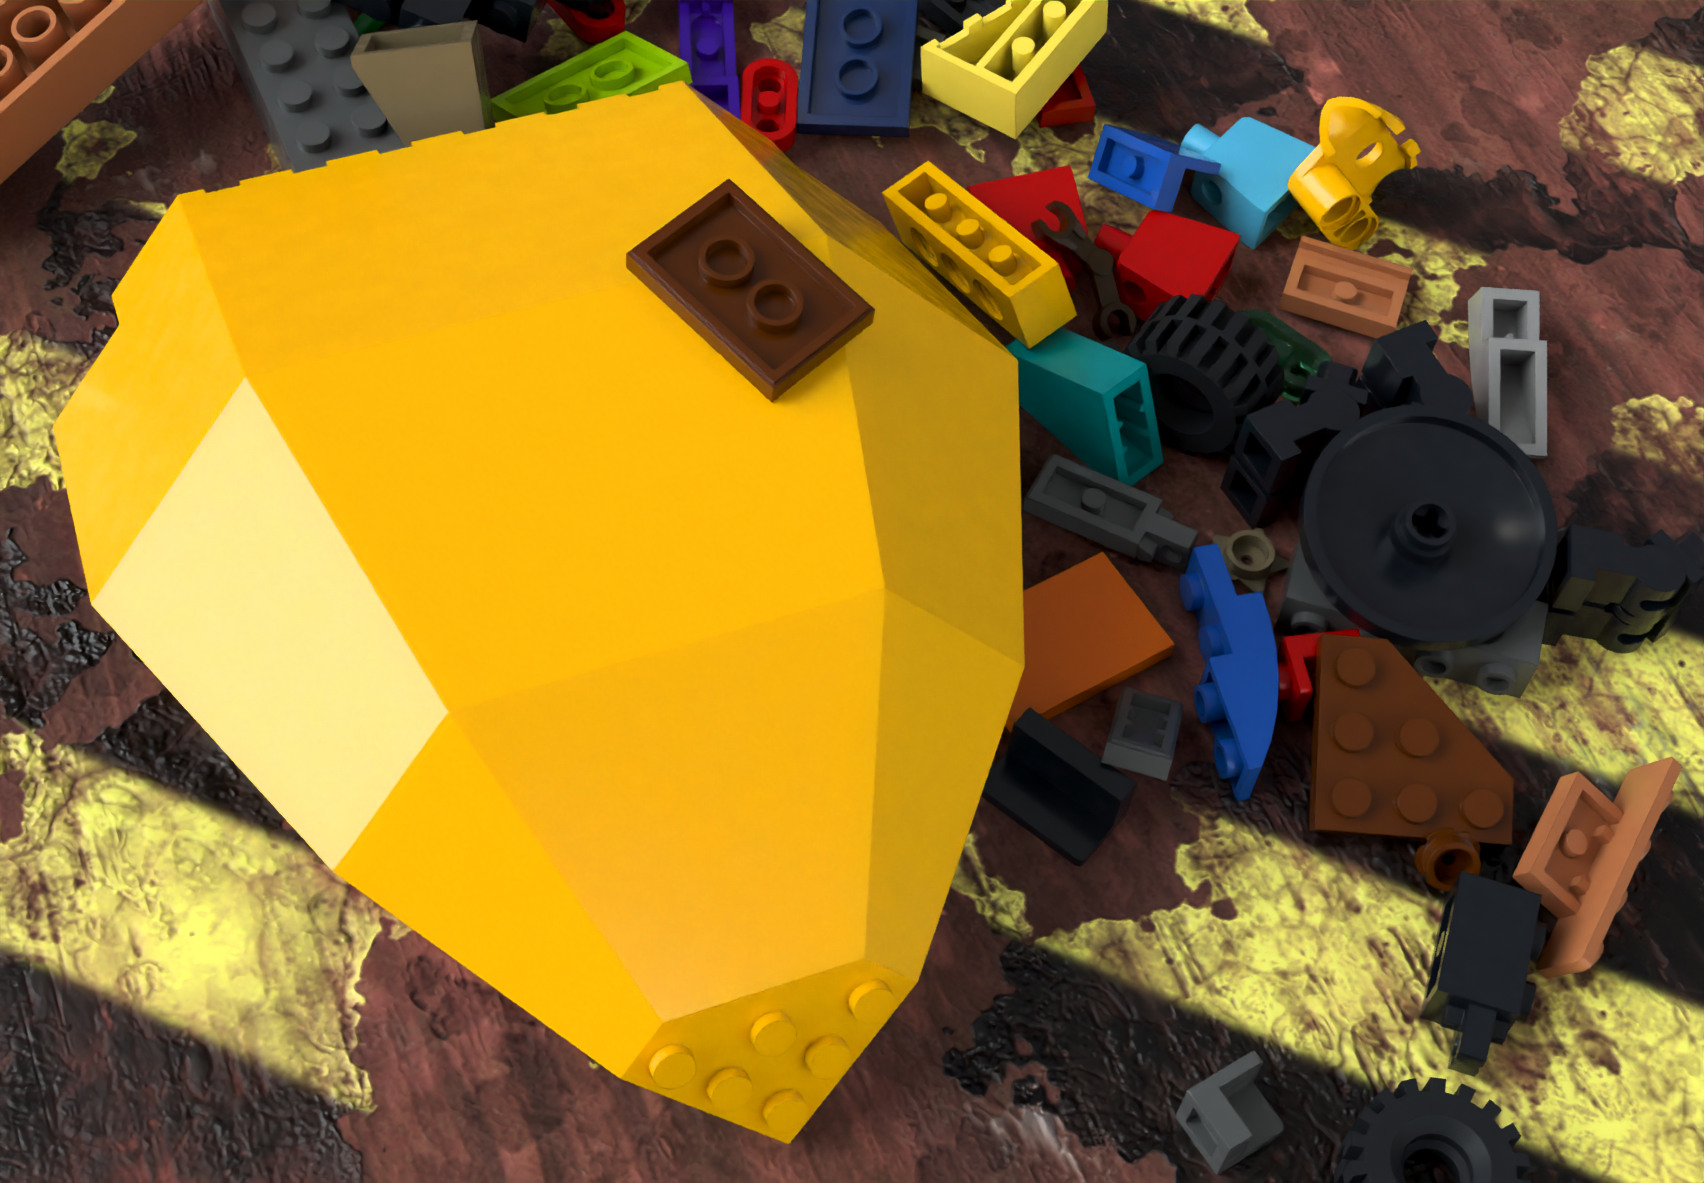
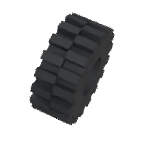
[1334,1077,1531,1183]

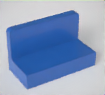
[1088,124,1221,213]

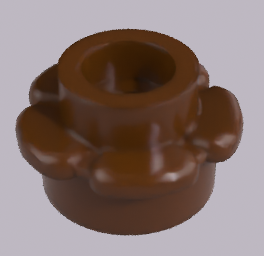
[1415,827,1481,892]

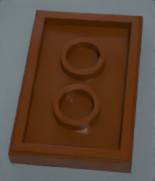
[626,179,875,402]

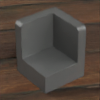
[1175,1051,1284,1175]

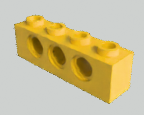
[882,161,1077,349]

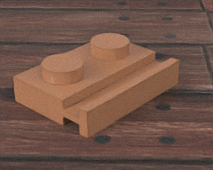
[1278,235,1413,338]

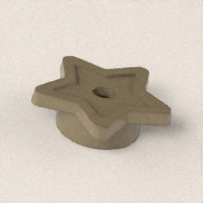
[1212,528,1289,594]

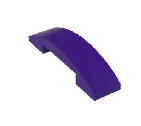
[678,0,741,120]

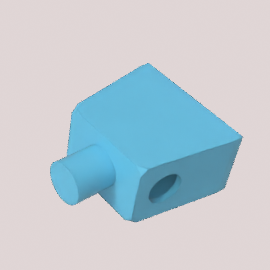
[1181,117,1316,250]

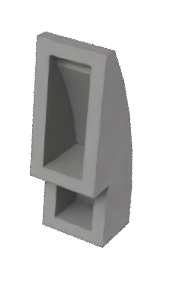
[1468,287,1547,459]

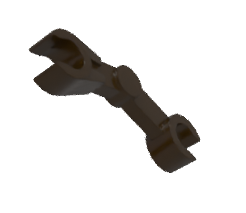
[1031,201,1136,341]

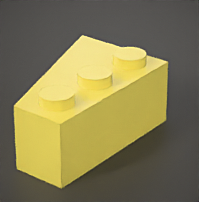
[920,0,1108,139]

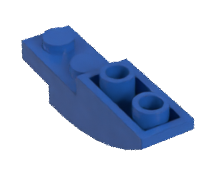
[1179,543,1279,801]

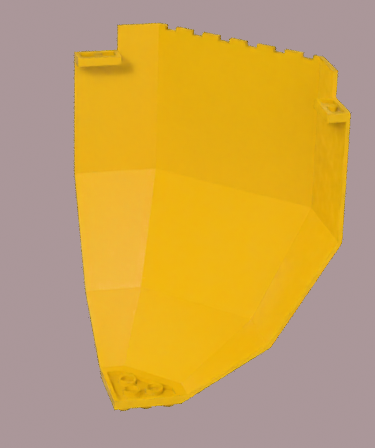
[53,81,1025,1144]

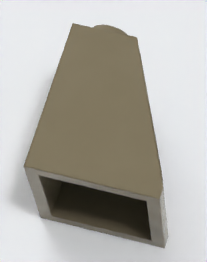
[350,20,495,148]

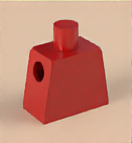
[967,165,1088,293]
[1094,210,1241,322]

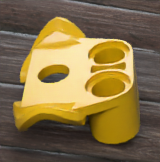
[1287,96,1421,250]

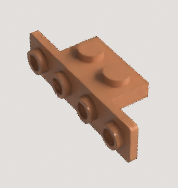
[1512,757,1682,979]

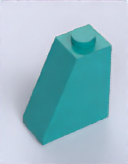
[1005,327,1164,486]

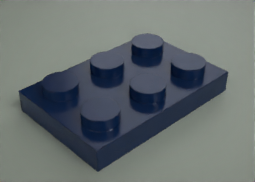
[796,0,920,138]

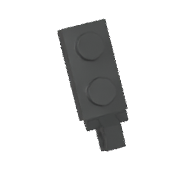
[1023,454,1199,570]

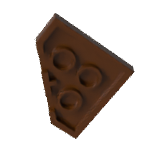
[1309,634,1514,848]

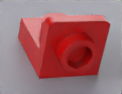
[1277,628,1361,722]

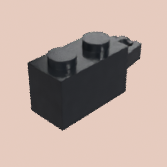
[1420,870,1547,1077]

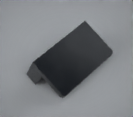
[981,707,1137,866]

